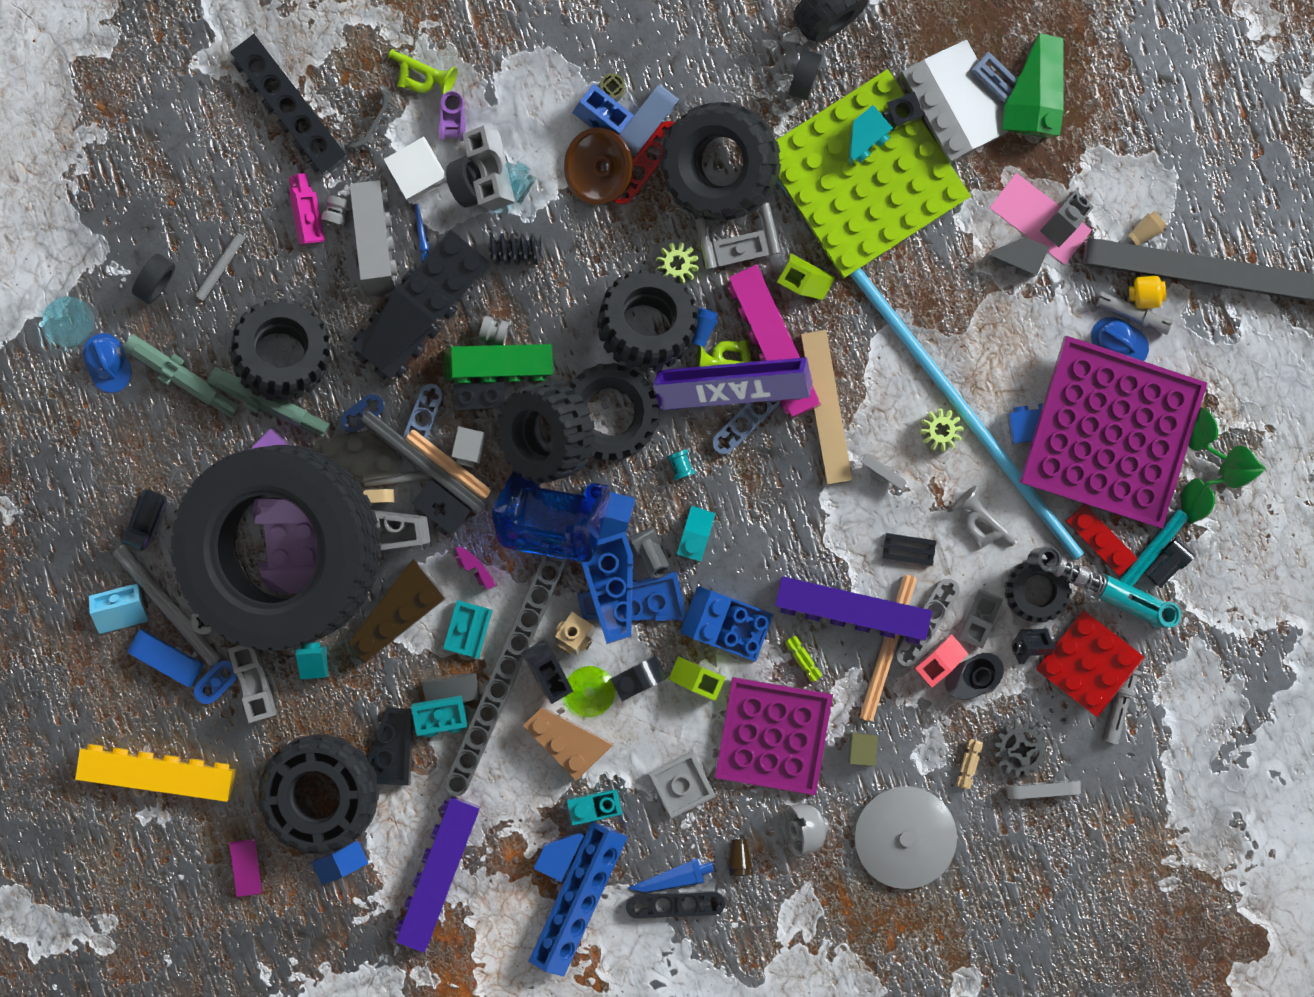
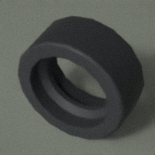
[788,49,822,101]
[446,156,481,208]
[132,254,175,304]

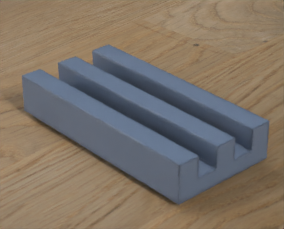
[970,51,1016,105]

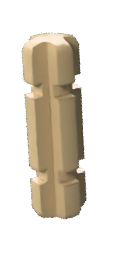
[956,739,983,789]

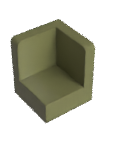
[848,732,878,766]

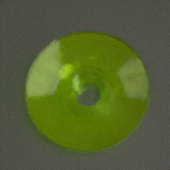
[565,666,615,717]

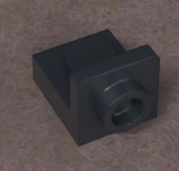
[1011,629,1056,664]

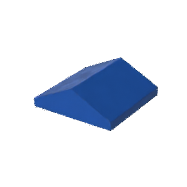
[573,485,635,540]

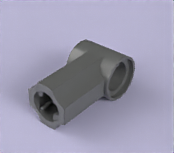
[630,526,671,579]

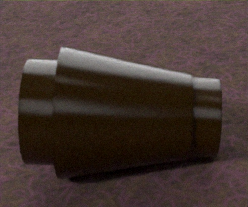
[727,839,752,876]

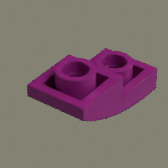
[454,546,497,590]
[229,839,262,897]

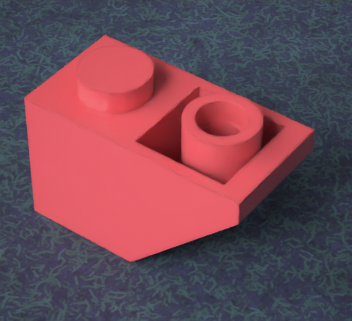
[913,634,968,688]

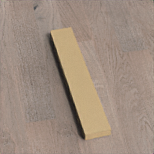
[801,330,852,485]

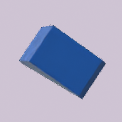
[311,840,369,885]

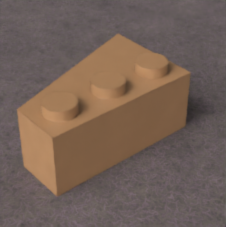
[523,706,614,781]

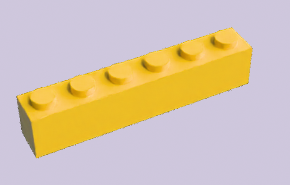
[75,744,236,802]

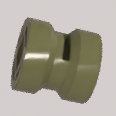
[600,73,626,101]

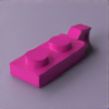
[289,173,325,245]

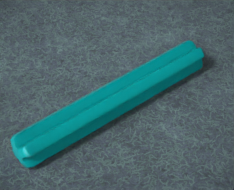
[1119,510,1189,587]

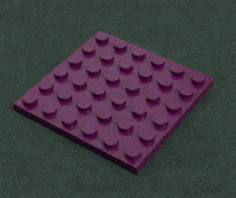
[1019,336,1207,529]

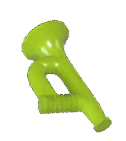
[388,49,458,95]
[695,340,752,367]

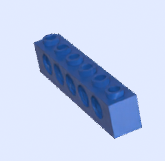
[528,821,628,977]

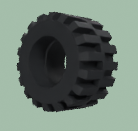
[1004,559,1072,623]

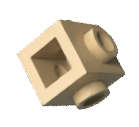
[555,612,595,656]

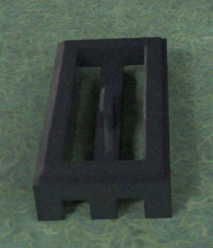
[882,533,937,566]

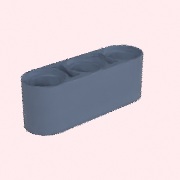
[619,84,680,157]

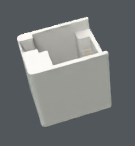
[384,137,447,204]

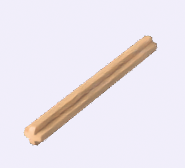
[860,574,917,722]

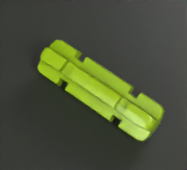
[785,636,822,682]

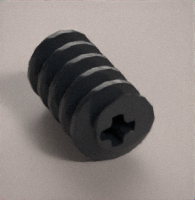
[490,233,542,265]

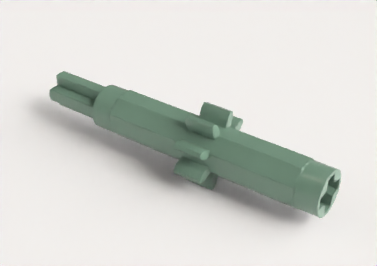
[123,334,239,418]
[208,367,330,437]

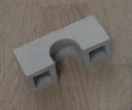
[462,125,515,211]
[228,645,277,723]

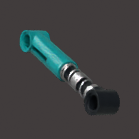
[1027,546,1181,628]

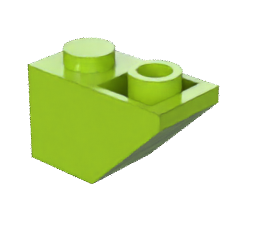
[777,253,835,300]
[668,656,726,701]

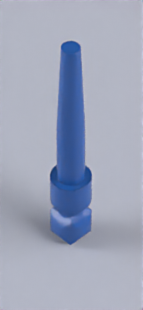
[414,204,430,263]

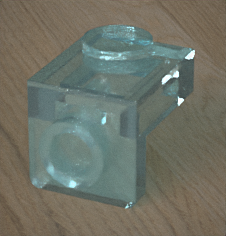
[505,161,537,204]

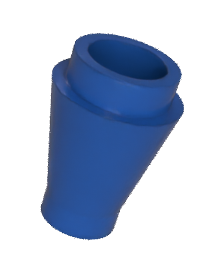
[691,307,718,347]

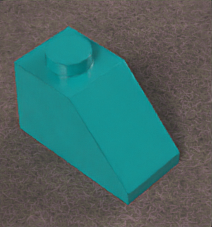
[677,506,716,562]

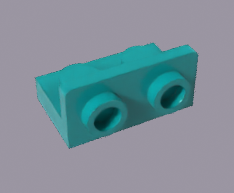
[411,695,468,737]

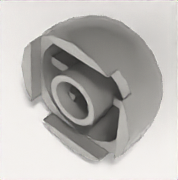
[783,804,829,857]

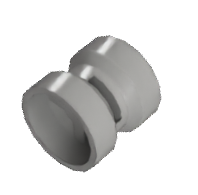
[321,195,352,227]
[478,315,510,345]

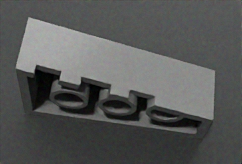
[350,180,398,297]
[372,510,430,550]

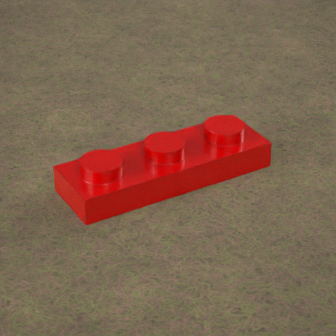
[1065,504,1138,576]

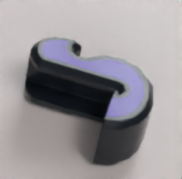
[120,489,167,551]

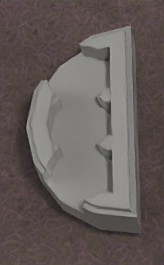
[861,454,907,490]

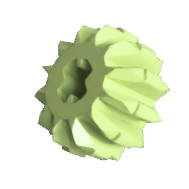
[656,243,699,285]
[919,409,963,452]

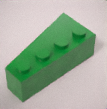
[442,344,553,384]

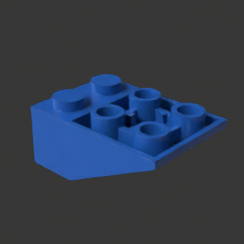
[680,585,774,662]

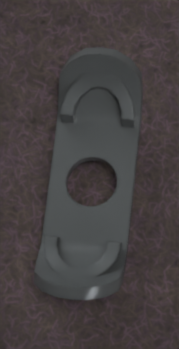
[345,84,394,153]

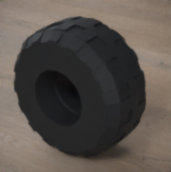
[793,0,868,43]

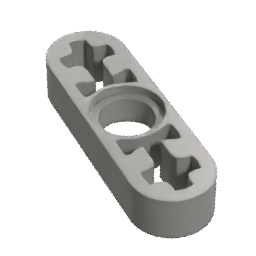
[1006,780,1081,799]

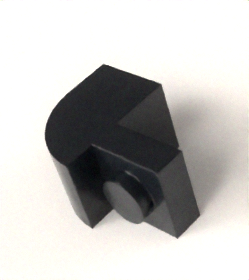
[610,655,668,701]

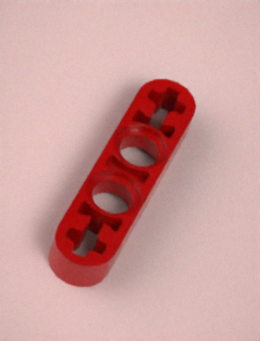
[614,121,675,205]

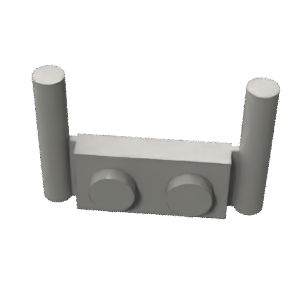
[695,203,781,270]

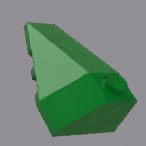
[1001,33,1063,139]

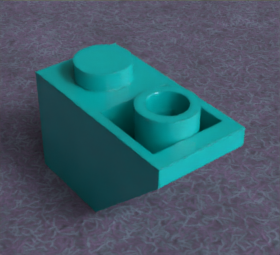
[847,105,893,165]
[295,642,329,679]
[567,789,623,826]

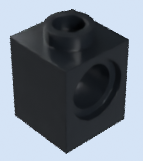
[882,91,924,131]

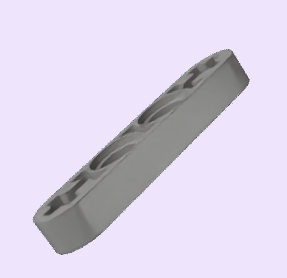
[896,579,960,667]

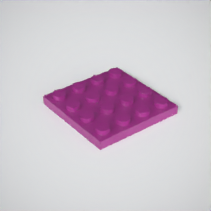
[715,677,833,795]

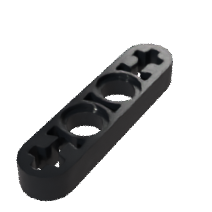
[626,891,725,919]

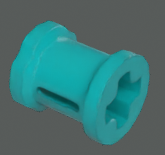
[666,449,696,481]

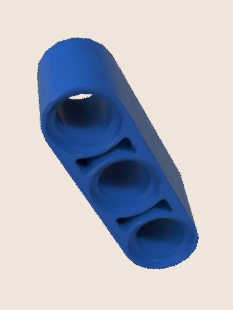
[127,629,204,687]

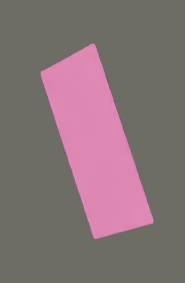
[990,173,1091,265]

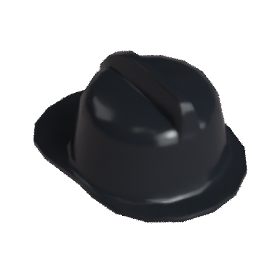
[945,653,1004,700]

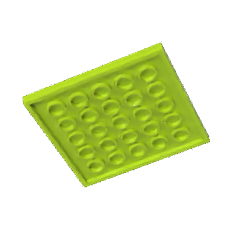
[776,69,971,279]

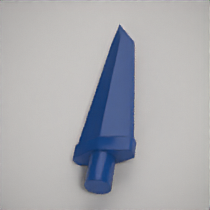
[628,858,715,893]

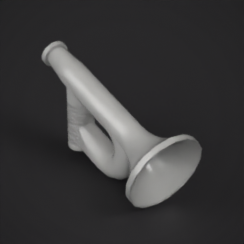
[955,486,1018,549]

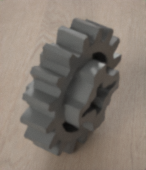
[993,721,1050,777]

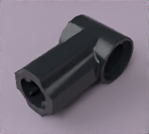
[1144,536,1197,588]

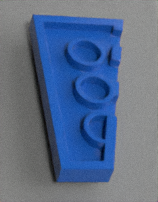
[577,571,686,621]

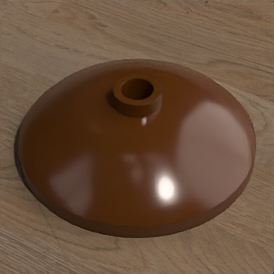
[564,128,632,205]

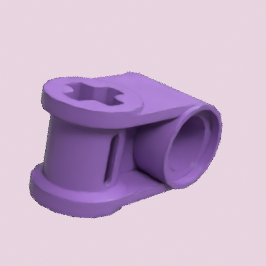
[439,91,466,141]

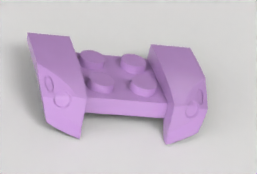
[251,498,318,594]

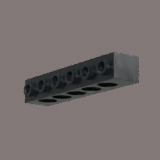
[230,34,349,176]

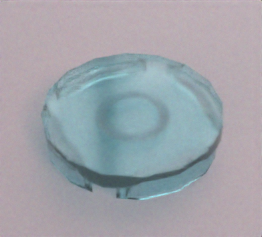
[42,296,95,347]

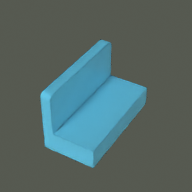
[89,583,148,634]

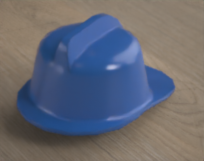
[1091,317,1149,361]
[83,333,131,393]

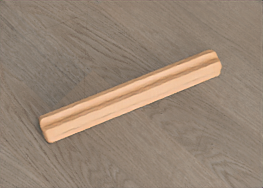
[405,430,491,500]

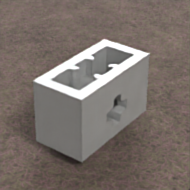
[451,427,486,467]

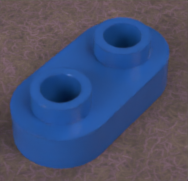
[194,660,238,704]

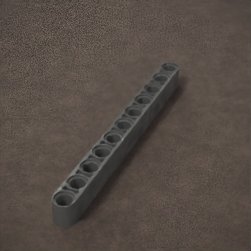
[1082,238,1314,302]
[445,538,571,796]

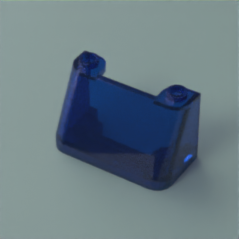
[491,470,611,562]

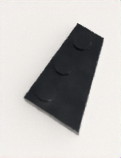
[367,707,413,786]

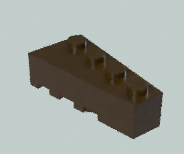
[349,559,447,663]

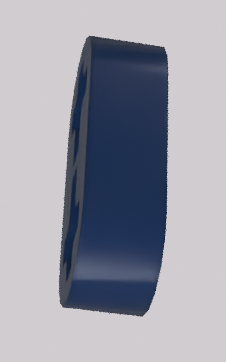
[341,394,385,433]

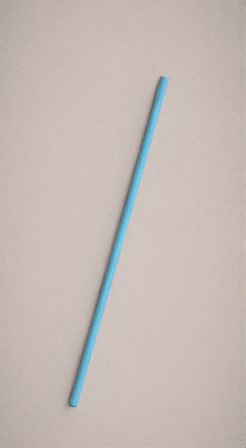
[776,178,1084,561]

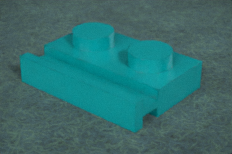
[443,600,493,659]

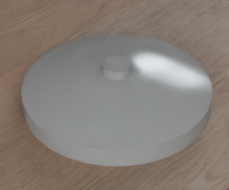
[854,786,957,889]

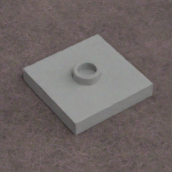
[647,750,716,819]

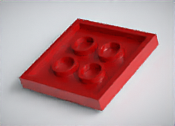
[1036,610,1145,718]

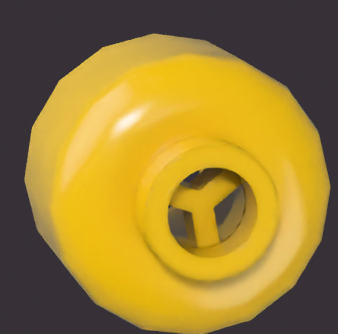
[1129,276,1166,309]

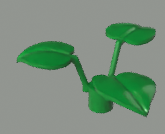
[1181,407,1266,524]

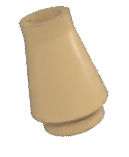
[1128,211,1167,246]

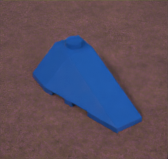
[576,532,633,644]

